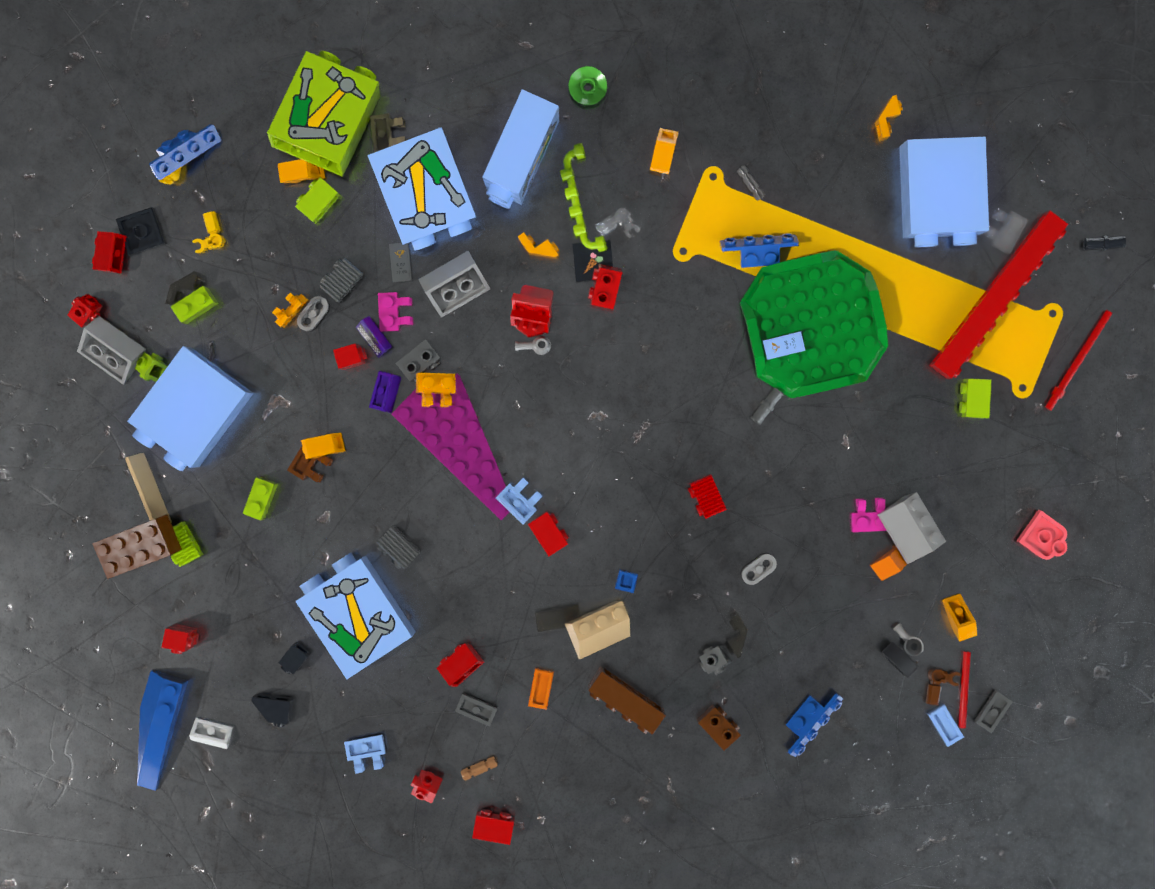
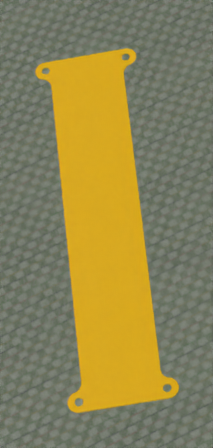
[673,166,1063,398]

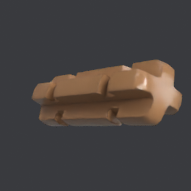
[461,756,498,781]

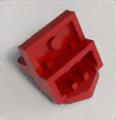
[510,285,554,337]

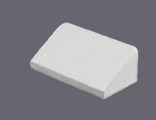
[189,718,233,749]

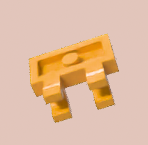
[272,293,310,328]
[416,373,456,407]

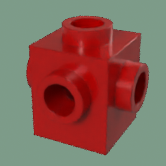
[67,294,103,327]
[410,770,442,803]

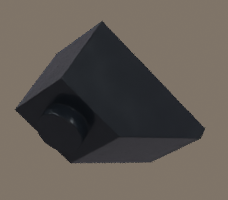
[251,694,293,727]

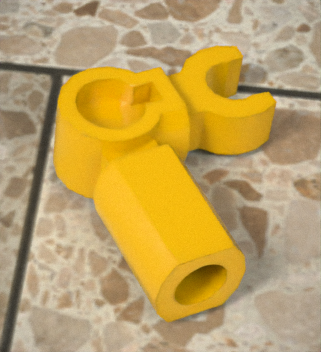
[192,211,226,254]

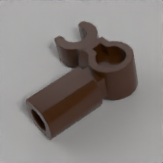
[925,668,961,706]

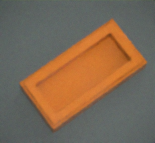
[528,668,554,710]

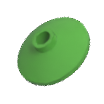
[569,66,607,105]

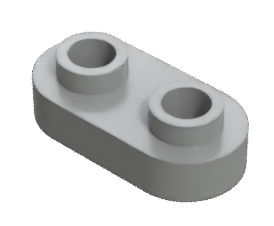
[297,296,329,331]
[741,554,777,585]

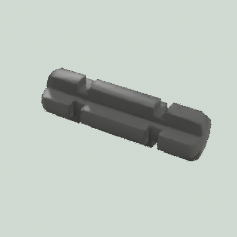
[737,165,766,201]

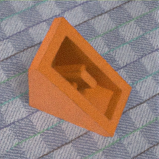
[870,546,907,581]

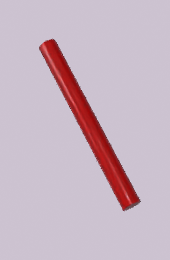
[958,651,971,728]

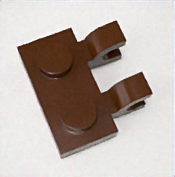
[287,438,334,483]

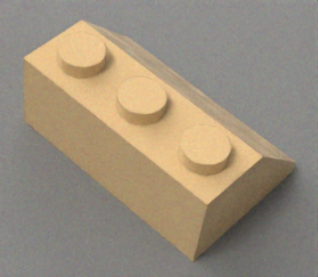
[565,601,630,659]

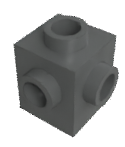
[699,645,732,675]

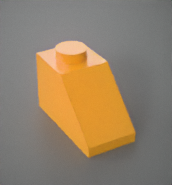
[942,594,977,642]

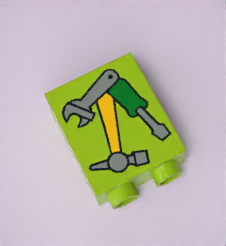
[267,51,380,177]

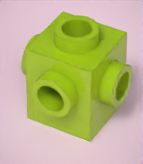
[135,352,168,382]

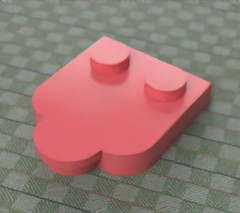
[1017,510,1067,560]

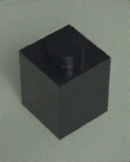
[278,642,310,674]

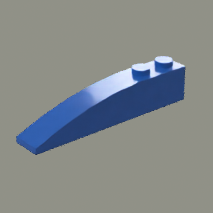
[137,670,188,791]

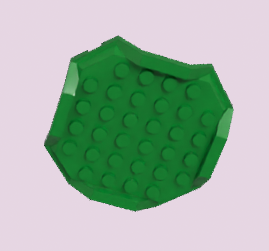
[740,250,888,398]

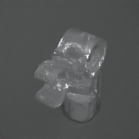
[594,208,640,238]

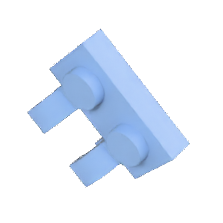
[496,478,542,524]
[344,734,386,774]

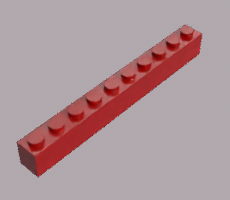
[929,210,1068,379]

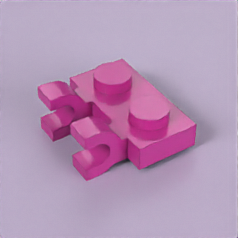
[378,292,413,332]
[851,498,887,532]

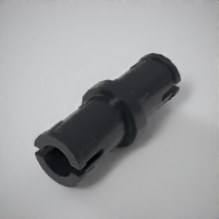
[1084,235,1126,251]

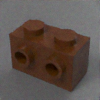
[697,704,741,751]

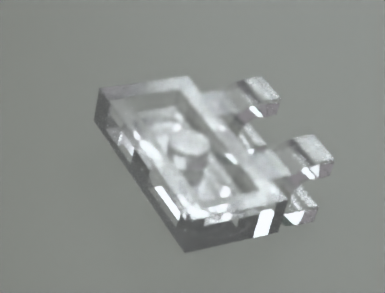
[983,209,1028,254]

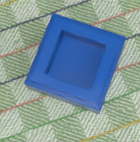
[615,569,638,593]

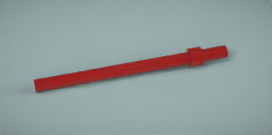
[1045,310,1112,411]

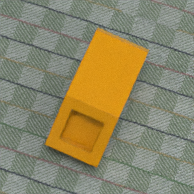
[875,95,902,141]
[650,128,679,174]
[278,159,325,183]
[518,232,560,259]
[301,433,345,459]

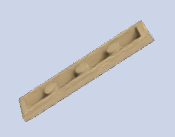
[125,453,172,523]

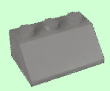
[418,251,490,318]
[77,316,146,385]
[878,492,946,564]

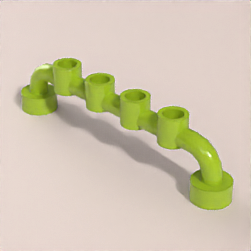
[560,143,607,252]

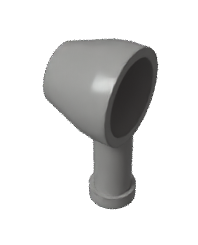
[515,336,551,355]
[893,623,924,656]

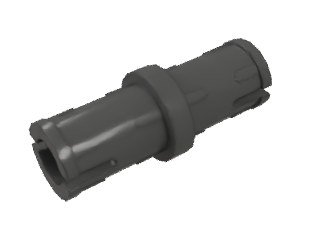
[750,387,783,425]

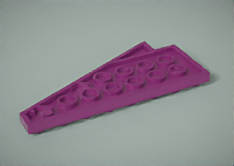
[391,373,509,520]

